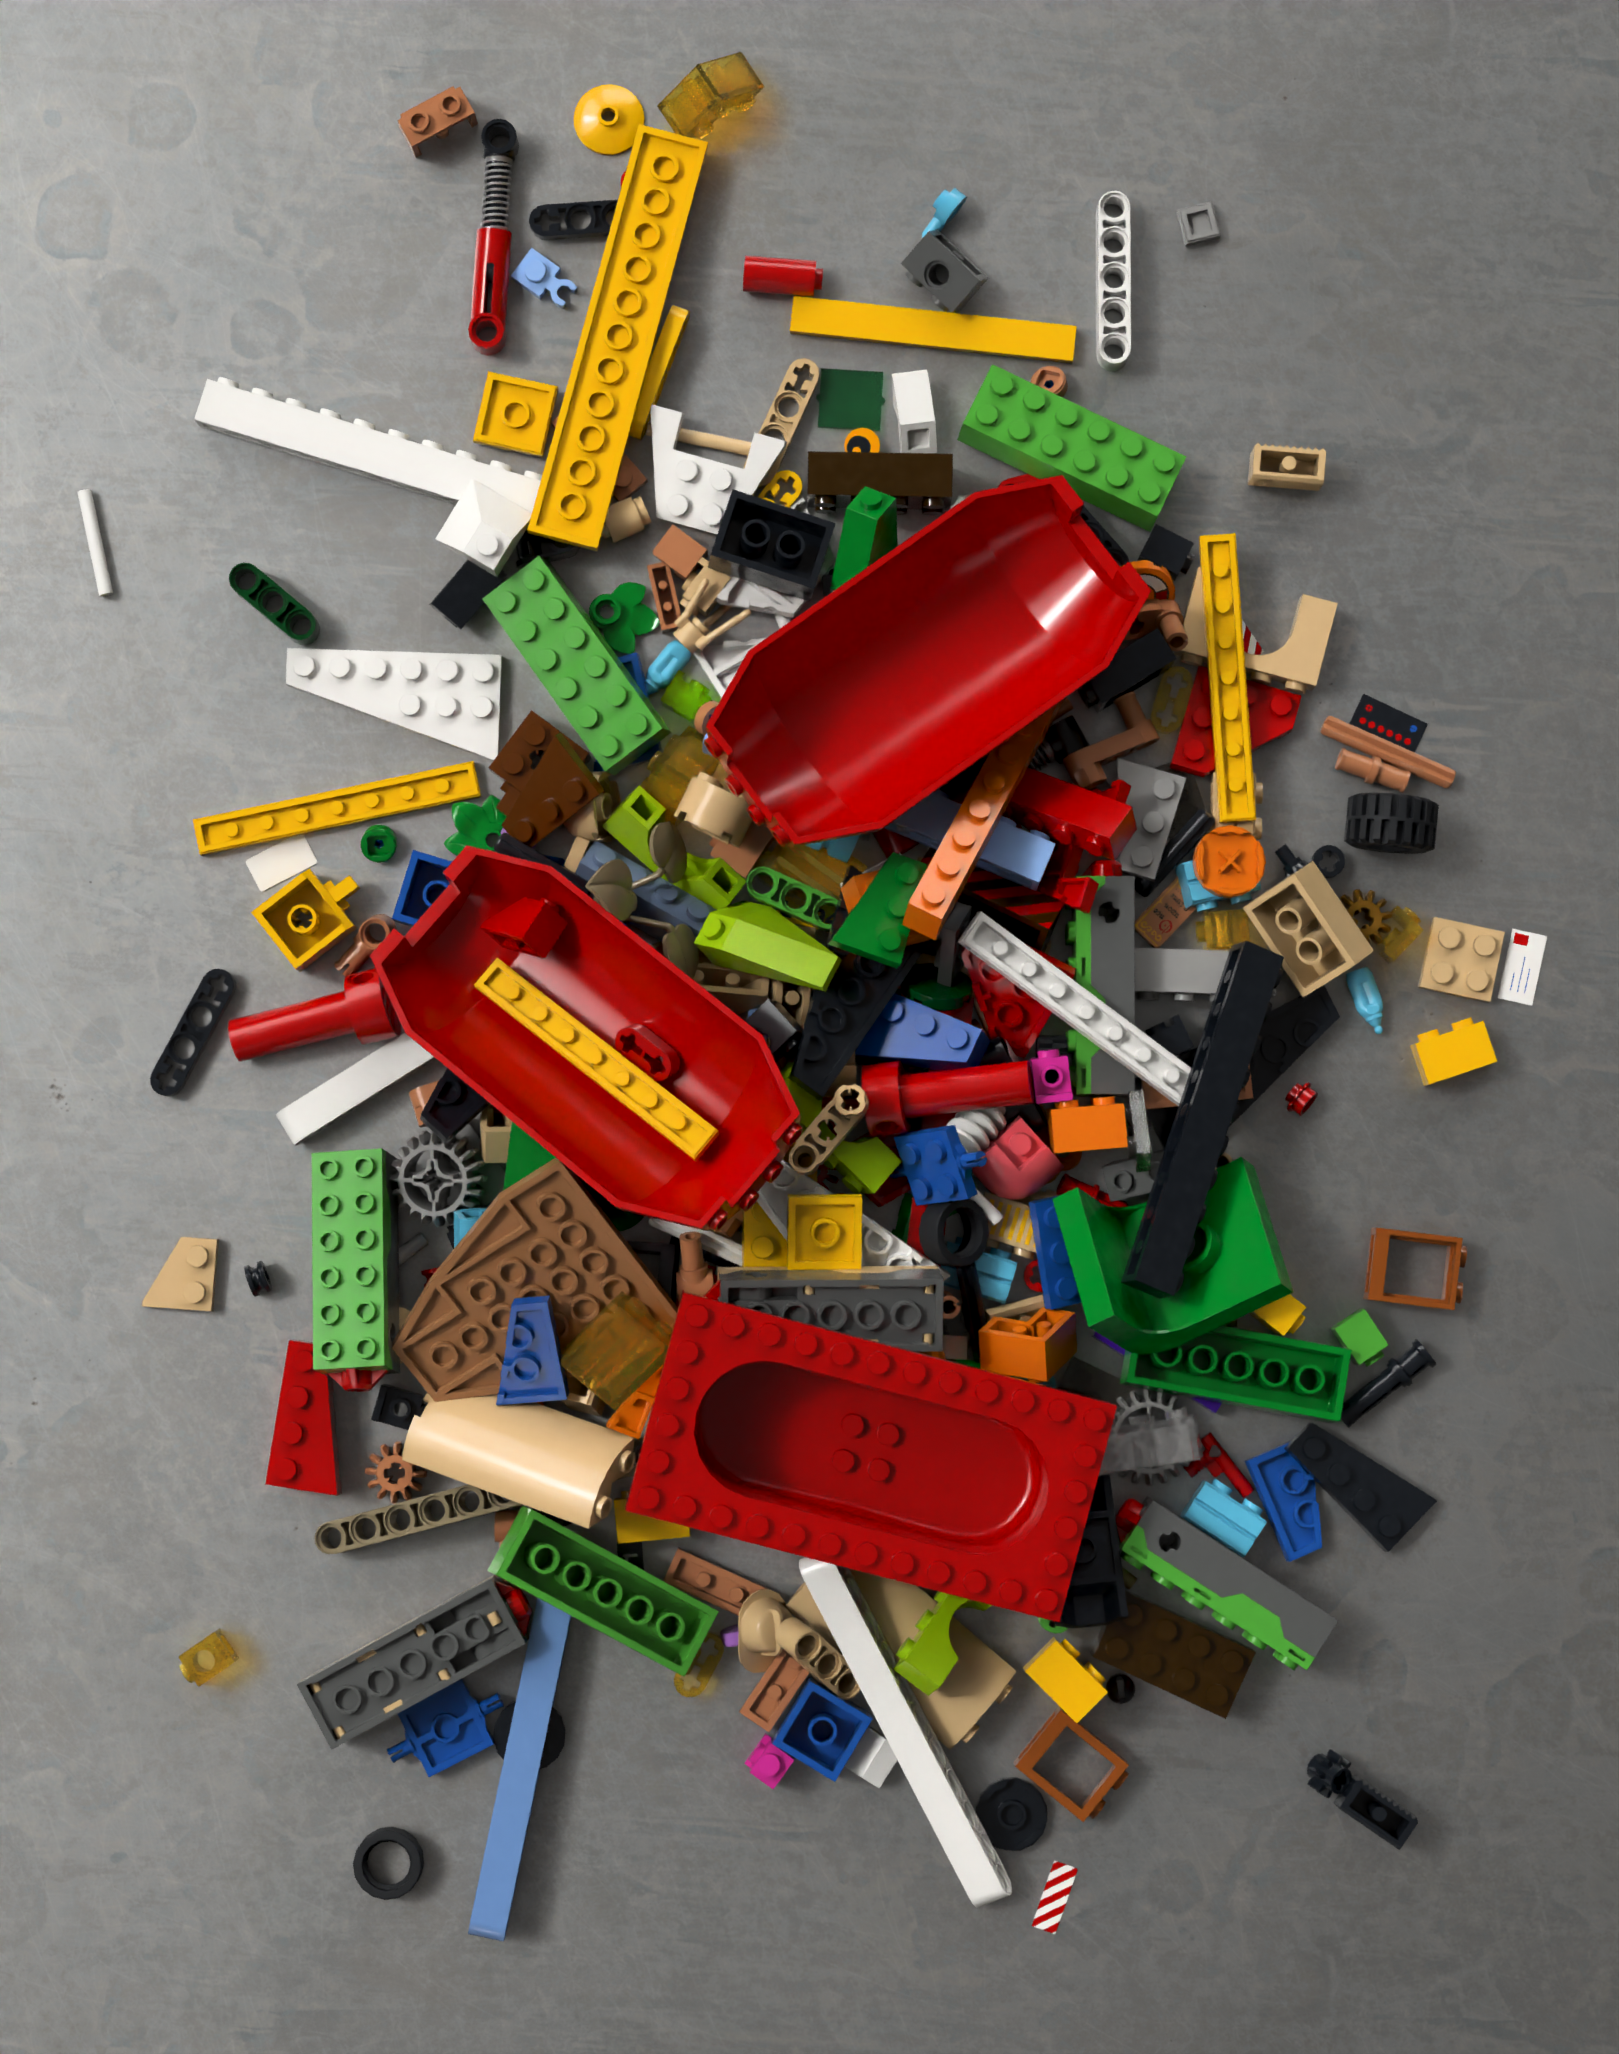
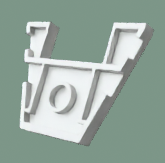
[650,404,787,534]

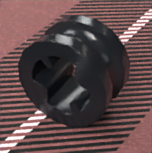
[1311,845,1345,879]
[244,1261,272,1297]

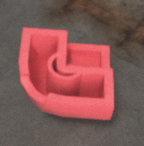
[972,1116,1065,1200]

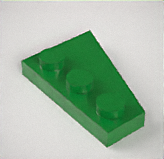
[828,852,927,968]

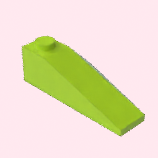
[694,900,842,991]

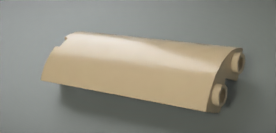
[402,1393,635,1529]
[785,1568,1016,1750]

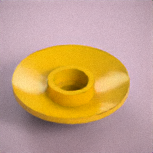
[574,84,645,155]

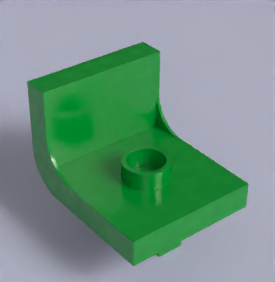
[1052,1157,1294,1354]

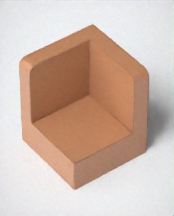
[653,524,708,582]

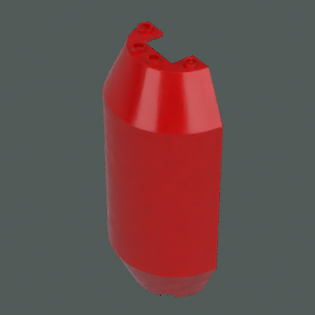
[704,475,1152,847]
[370,845,803,1232]

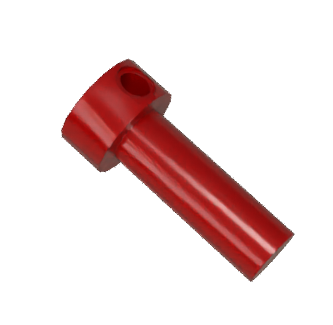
[228,968,401,1062]
[861,1060,1034,1137]

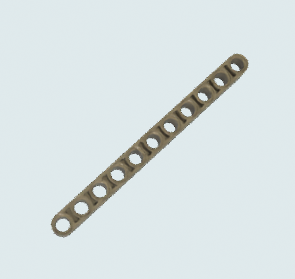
[314,1438,644,1554]

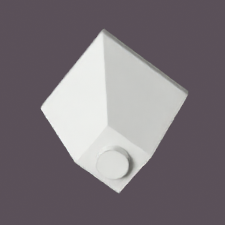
[435,478,532,577]

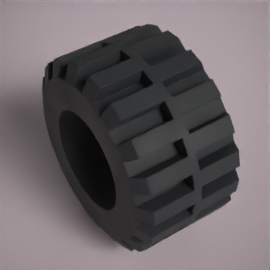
[1344,793,1439,854]

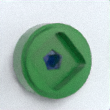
[361,825,397,863]

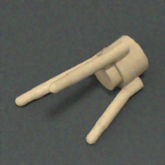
[673,579,751,654]

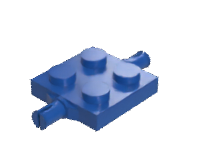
[890,1125,987,1206]
[387,1678,504,1777]

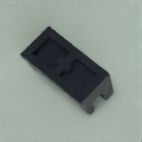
[429,560,507,630]

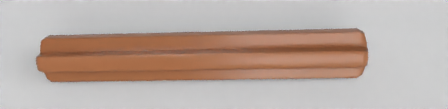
[1321,716,1456,788]

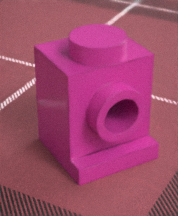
[1030,1049,1073,1104]
[744,1733,795,1789]

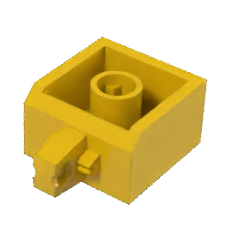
[251,869,360,972]

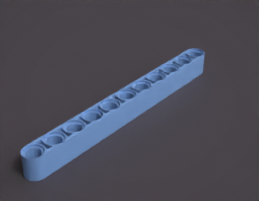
[468,1598,572,1941]

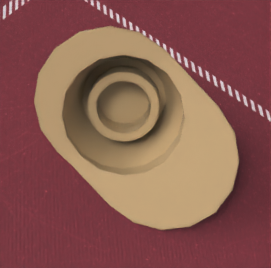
[738,1589,793,1673]

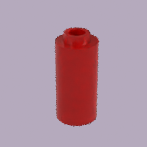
[743,255,823,297]

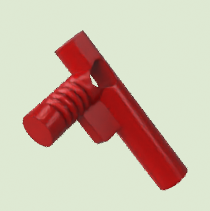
[1183,1432,1255,1498]

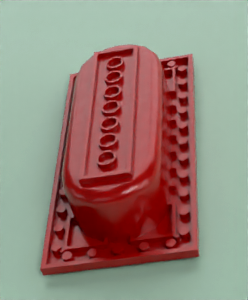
[625,1290,1117,1622]

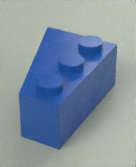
[855,993,991,1071]

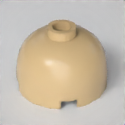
[564,771,621,843]

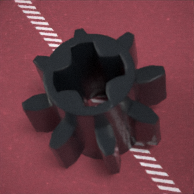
[1307,1749,1352,1798]

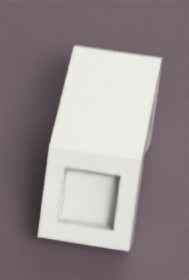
[892,370,937,453]

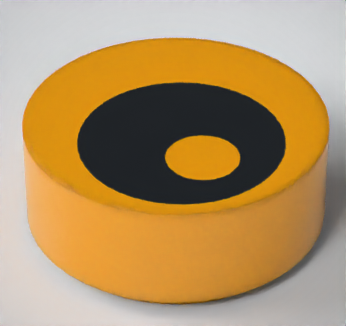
[844,428,880,453]

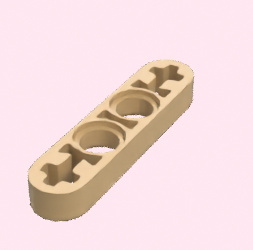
[743,358,819,490]

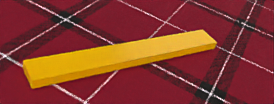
[790,296,1077,364]
[1199,533,1256,823]
[193,761,482,856]
[474,958,720,1162]

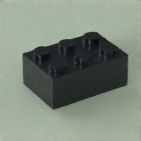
[708,489,836,601]

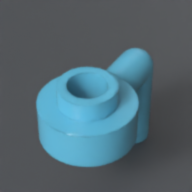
[922,188,967,238]

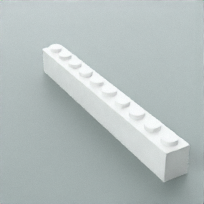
[194,377,542,514]

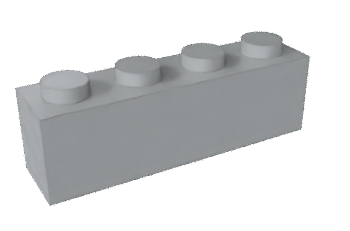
[1135,948,1277,1002]

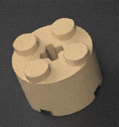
[673,772,752,848]

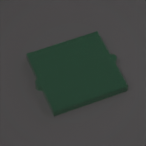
[816,368,885,431]

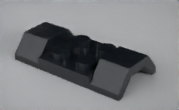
[1055,1474,1128,1629]

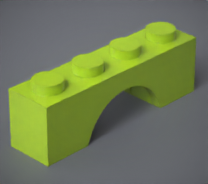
[602,785,746,910]
[780,1062,902,1194]
[893,1591,992,1696]

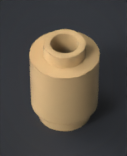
[602,496,652,543]

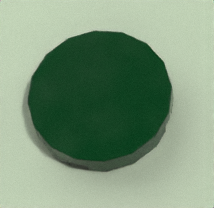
[901,963,973,1011]

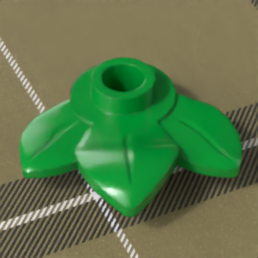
[589,582,660,654]
[444,795,506,856]

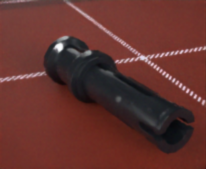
[1341,1339,1437,1428]

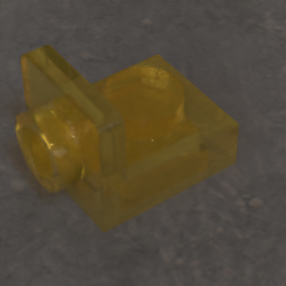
[1379,906,1423,964]

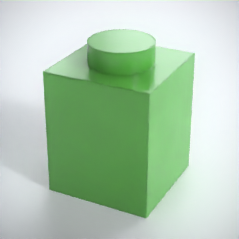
[1330,1308,1389,1367]

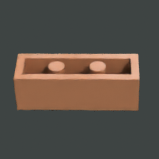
[647,562,681,634]

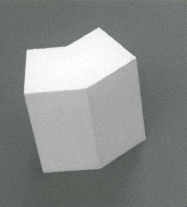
[845,1727,897,1788]

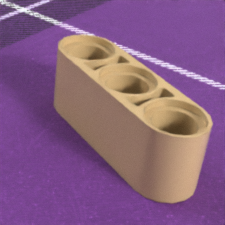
[775,1617,861,1700]

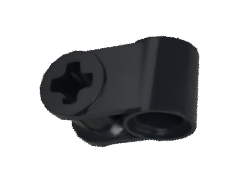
[516,527,581,569]

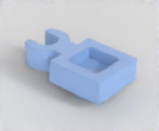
[511,247,577,309]

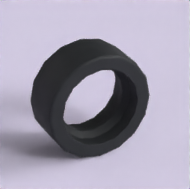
[919,1199,989,1267]
[353,1827,424,1900]

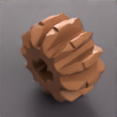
[365,1441,427,1504]

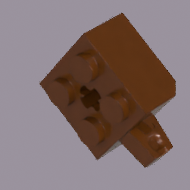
[488,710,591,817]

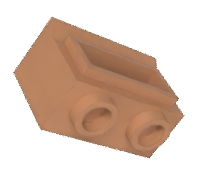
[397,86,478,158]

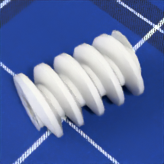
[947,1107,1007,1153]

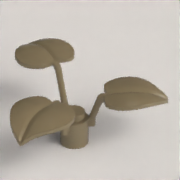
[585,821,699,979]

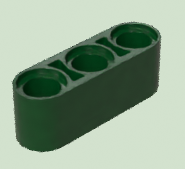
[229,562,320,645]

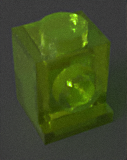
[660,670,713,724]

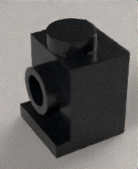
[1145,1015,1194,1056]
[371,1384,427,1430]

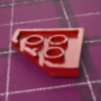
[1169,666,1302,778]
[961,944,1076,1059]

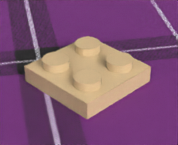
[1418,917,1505,1003]

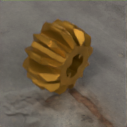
[1340,889,1392,945]

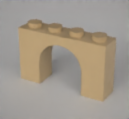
[1174,567,1338,694]

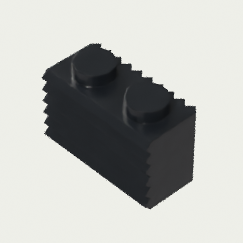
[1334,1775,1418,1850]

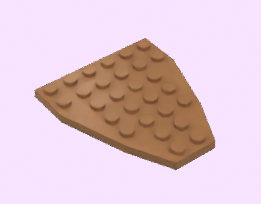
[392,1158,678,1402]

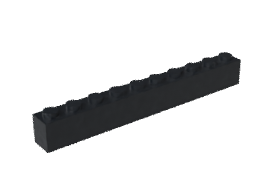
[1121,940,1284,1299]

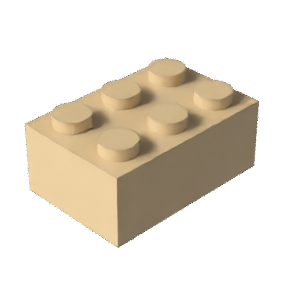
[1243,861,1374,997]

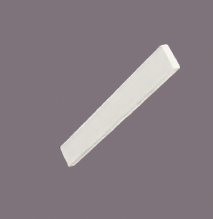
[958,911,1191,1106]

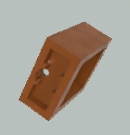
[1363,1227,1467,1310]
[1013,1706,1129,1822]

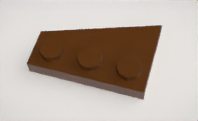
[502,732,605,848]

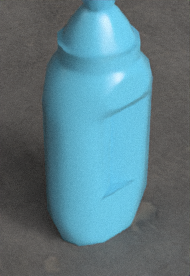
[645,640,692,695]
[1346,967,1383,1034]

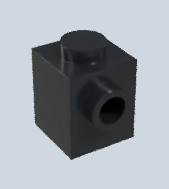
[1137,524,1196,581]

